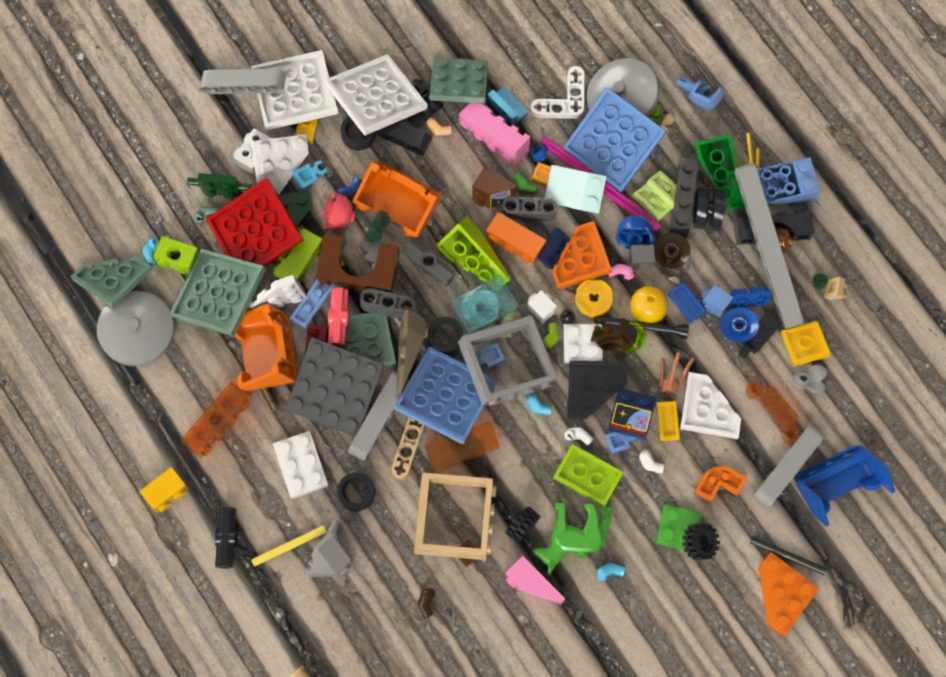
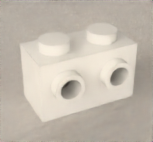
[233,128,272,175]

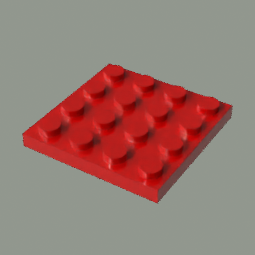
[206,177,304,267]

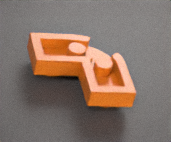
[694,466,747,503]

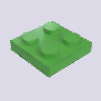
[656,504,703,550]

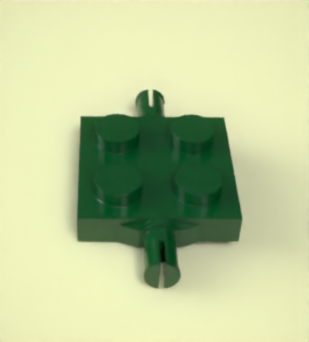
[187,173,252,199]

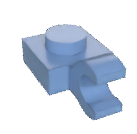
[477,343,505,369]
[605,432,641,454]

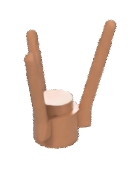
[659,352,694,395]

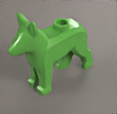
[534,503,611,576]

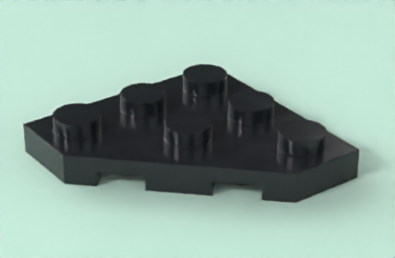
[567,360,628,419]

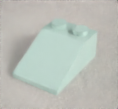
[545,165,606,214]

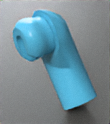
[142,237,159,266]
[596,563,626,581]

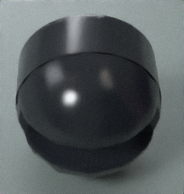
[560,309,575,325]

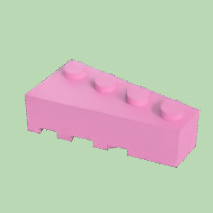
[459,103,530,167]

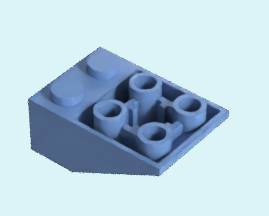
[757,157,820,205]

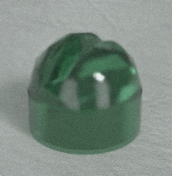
[812,273,828,290]

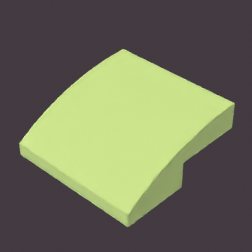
[632,170,676,222]

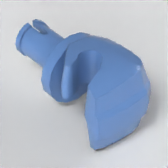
[676,75,724,110]

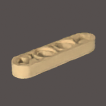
[391,417,425,480]

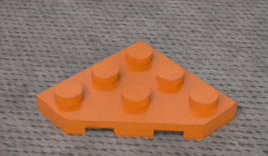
[552,221,612,290]
[758,552,819,637]

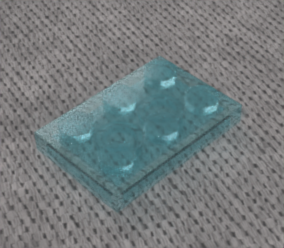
[450,275,519,334]

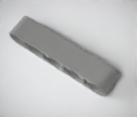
[200,69,287,94]
[348,371,410,462]
[754,423,826,508]

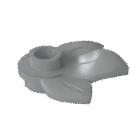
[361,231,391,263]
[793,362,827,393]

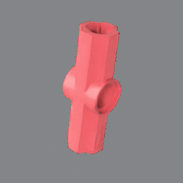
[328,287,349,348]

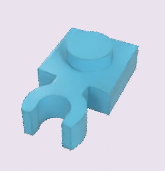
[292,160,327,190]

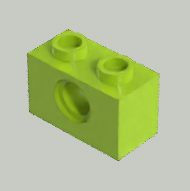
[154,236,199,274]

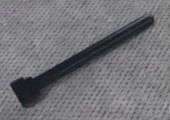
[597,316,689,340]

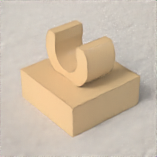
[824,277,848,300]

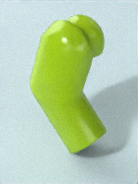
[542,323,559,349]

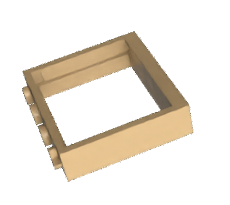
[414,472,496,560]

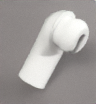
[564,427,594,446]
[639,449,664,474]

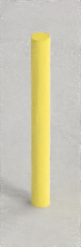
[251,525,327,567]

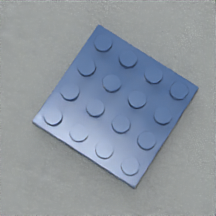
[563,87,667,192]
[394,346,498,444]

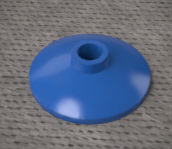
[720,307,759,343]

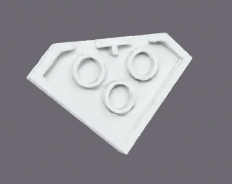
[251,134,309,195]
[248,275,306,311]
[680,372,741,439]

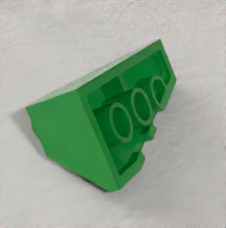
[695,134,745,211]

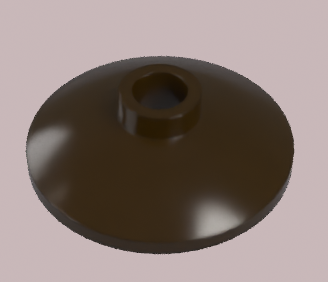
[654,233,690,269]

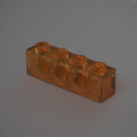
[180,381,251,459]

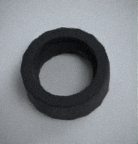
[340,116,376,151]
[427,316,464,355]
[337,472,375,512]

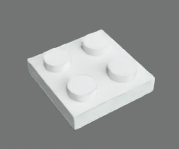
[563,324,603,363]

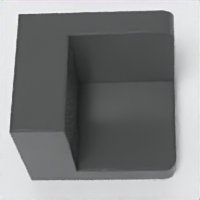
[629,245,655,269]

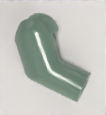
[193,207,220,224]

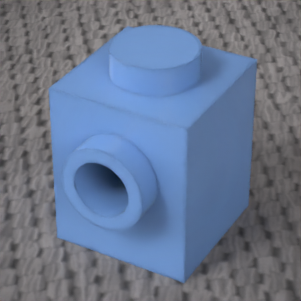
[701,284,733,317]

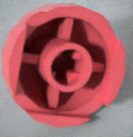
[322,192,355,231]

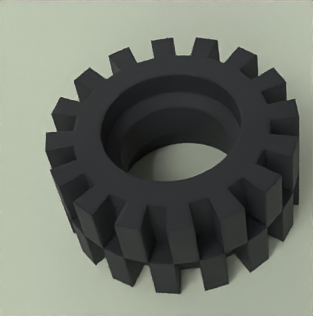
[506,506,541,544]
[682,524,720,560]

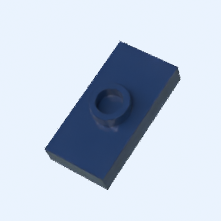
[537,227,570,270]

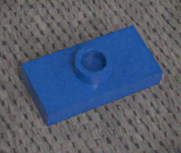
[667,282,706,324]

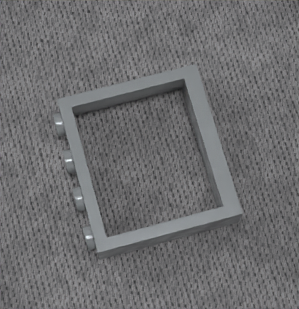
[458,315,557,406]

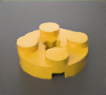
[575,279,613,318]

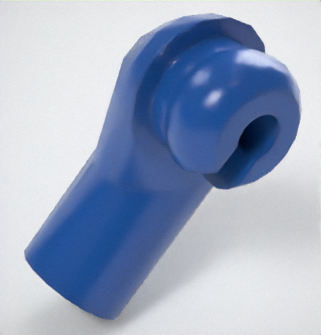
[337,177,362,199]

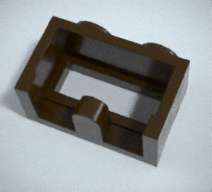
[590,318,638,352]

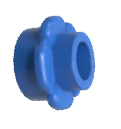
[531,145,548,162]

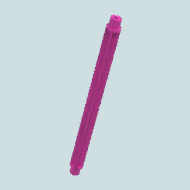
[540,136,662,232]

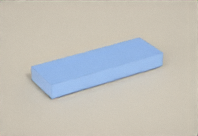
[289,280,337,330]

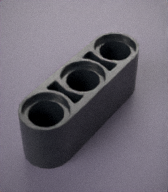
[376,121,433,155]

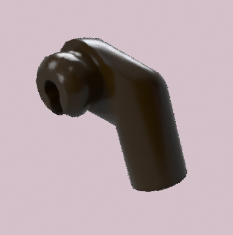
[418,588,436,619]

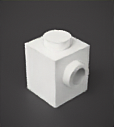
[527,290,557,324]

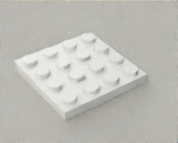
[251,50,338,130]
[325,54,428,136]

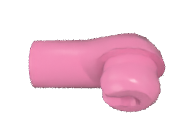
[607,264,634,280]

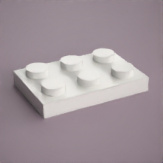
[273,431,328,499]

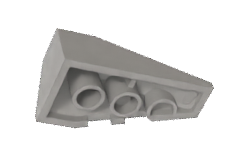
[305,532,352,577]

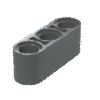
[502,196,557,221]
[360,289,415,319]

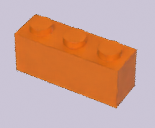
[486,212,546,264]

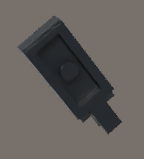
[738,311,782,359]

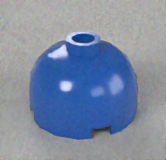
[616,215,654,250]

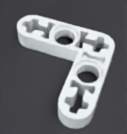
[531,66,584,119]

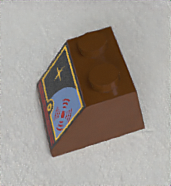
[472,168,517,208]

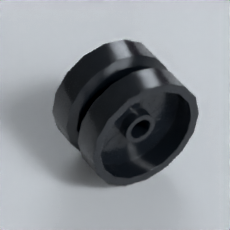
[693,188,725,231]

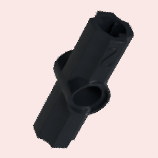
[215,507,237,569]

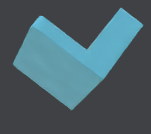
[488,87,528,126]

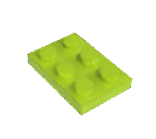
[553,444,624,507]

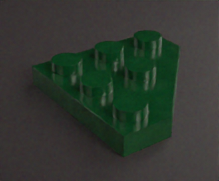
[279,190,313,228]

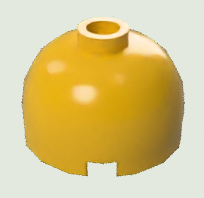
[630,286,668,324]

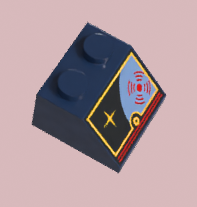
[608,388,656,440]

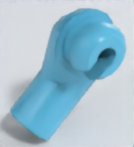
[526,393,551,415]

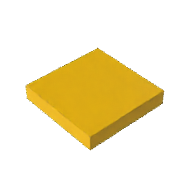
[780,321,831,366]

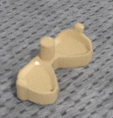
[660,112,674,137]

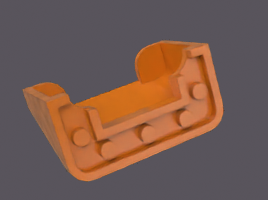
[352,161,444,238]
[234,303,298,391]

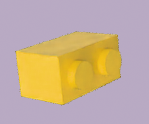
[139,467,188,513]

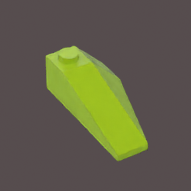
[435,216,511,291]

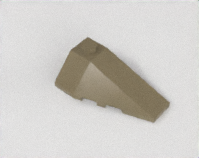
[396,309,428,396]

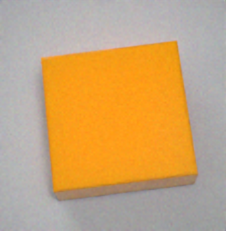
[531,162,551,186]

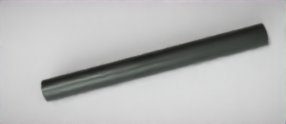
[750,536,827,575]

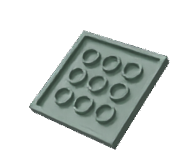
[169,249,266,337]

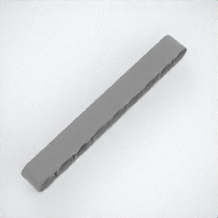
[734,163,803,329]

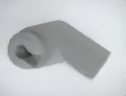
[325,520,342,542]

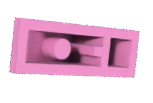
[505,556,565,604]

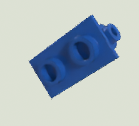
[730,286,771,308]

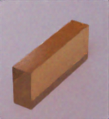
[424,421,500,473]

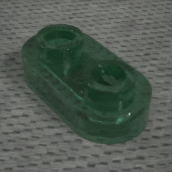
[366,210,390,243]

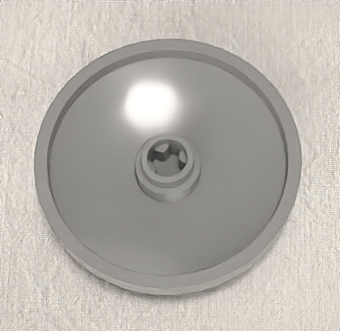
[586,58,660,117]
[97,291,175,366]

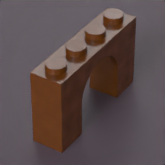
[316,234,401,293]

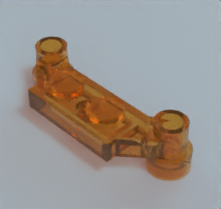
[746,381,799,444]

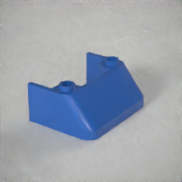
[794,445,895,526]

